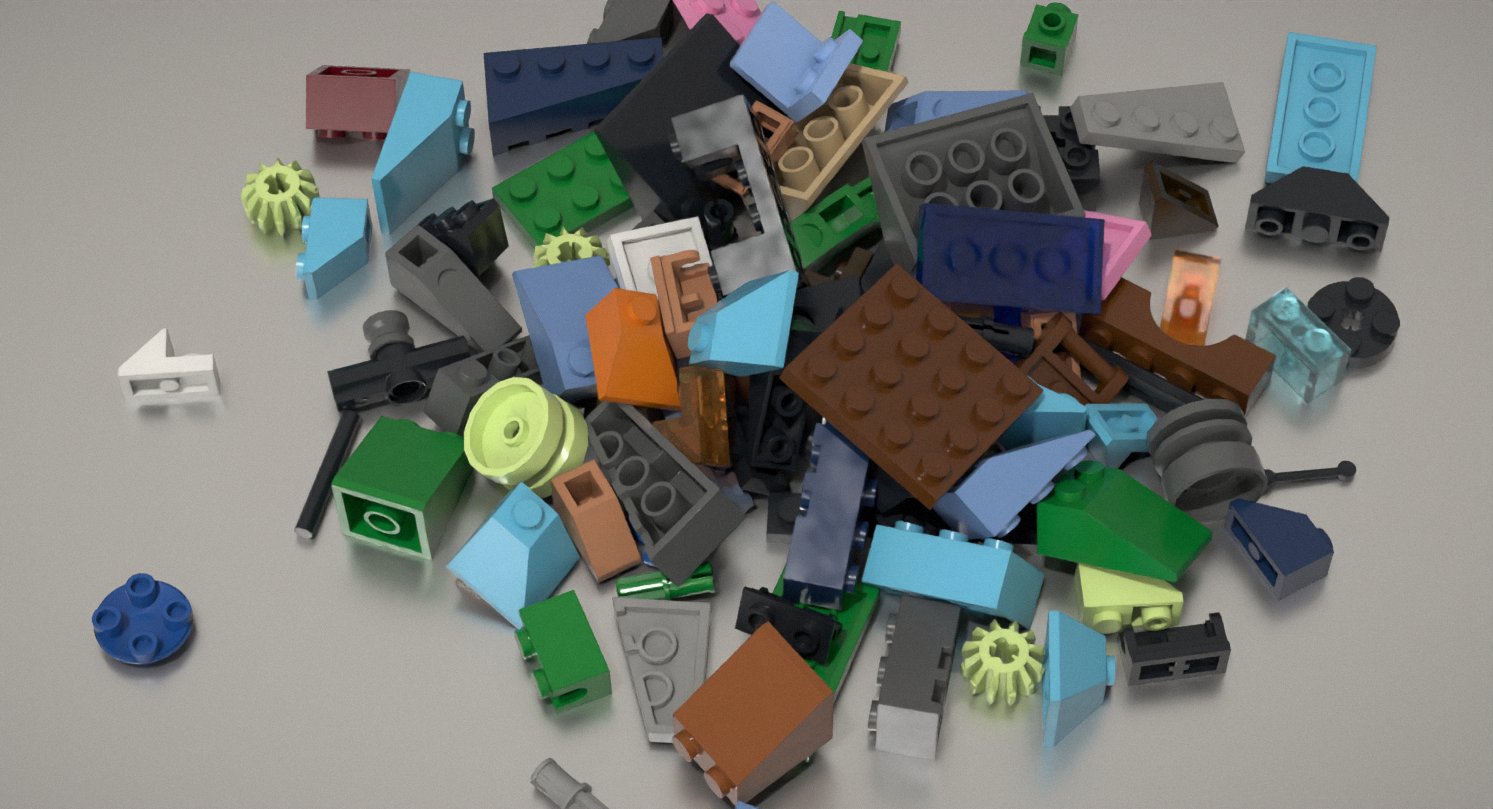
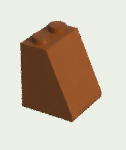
[672,621,834,806]

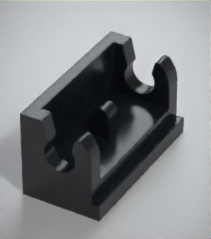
[1117,612,1231,686]

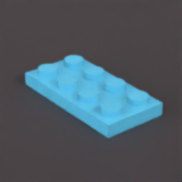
[1264,32,1377,183]

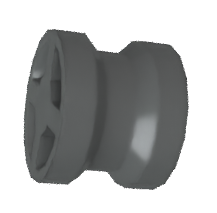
[362,310,415,360]

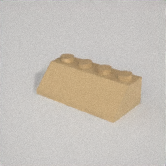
[737,63,908,222]

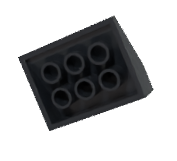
[594,13,788,227]

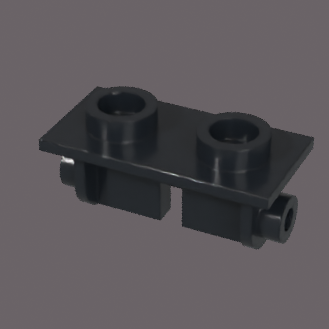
[735,586,843,665]

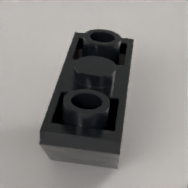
[1245,166,1390,251]
[418,198,509,277]

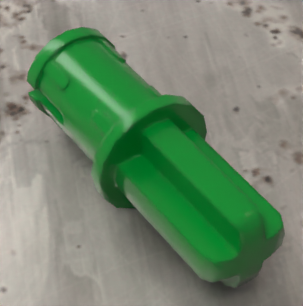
[616,561,716,601]

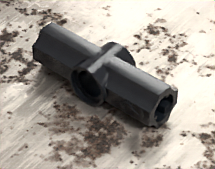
[327,335,471,412]

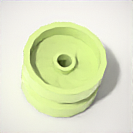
[464,377,588,499]

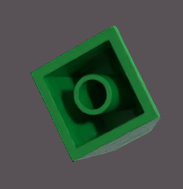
[331,416,474,561]

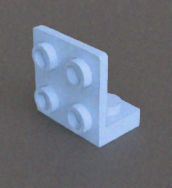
[730,2,863,123]

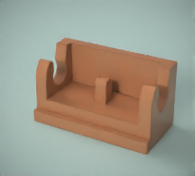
[650,250,718,359]

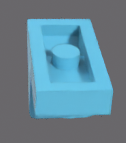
[1085,404,1158,469]

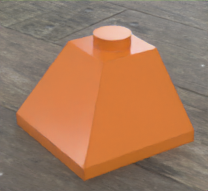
[585,288,684,412]

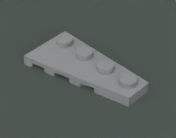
[1070,82,1245,163]

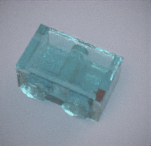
[1245,287,1351,404]

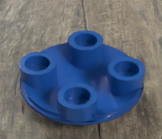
[92,573,193,664]

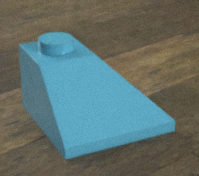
[688,270,799,377]
[446,482,580,630]
[1042,610,1115,748]

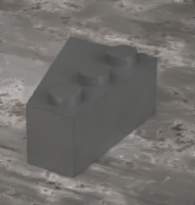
[868,596,961,760]

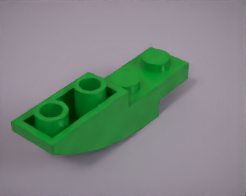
[791,176,881,273]

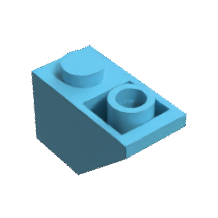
[297,198,373,299]

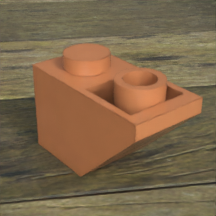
[551,459,641,583]

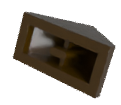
[1139,161,1219,240]

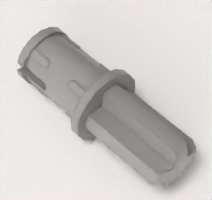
[530,758,609,809]

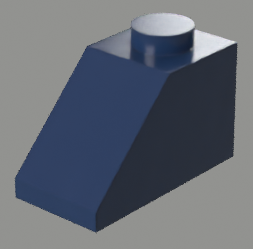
[1224,498,1334,601]

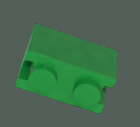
[514,590,612,714]

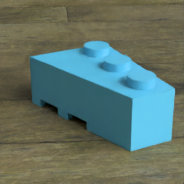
[862,521,1044,630]

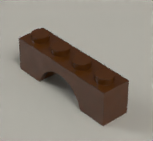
[1079,277,1276,418]

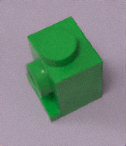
[1020,2,1079,76]

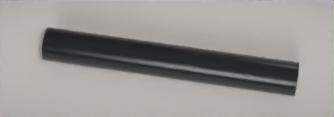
[294,410,361,538]

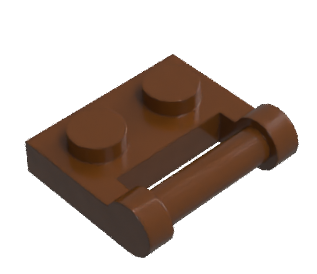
[1015,312,1129,406]

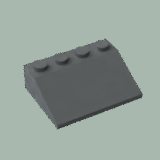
[862,93,1086,281]

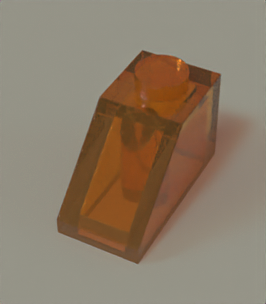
[1160,250,1221,346]

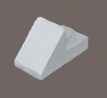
[118,328,220,402]

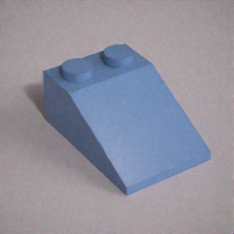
[512,255,619,403]

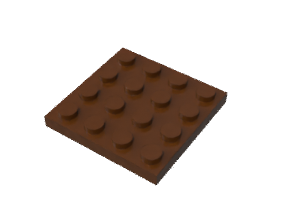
[779,264,1044,510]

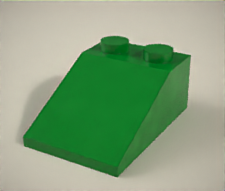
[1037,460,1212,582]

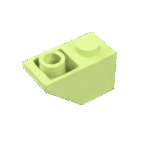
[1074,562,1184,634]

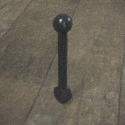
[1264,461,1356,488]

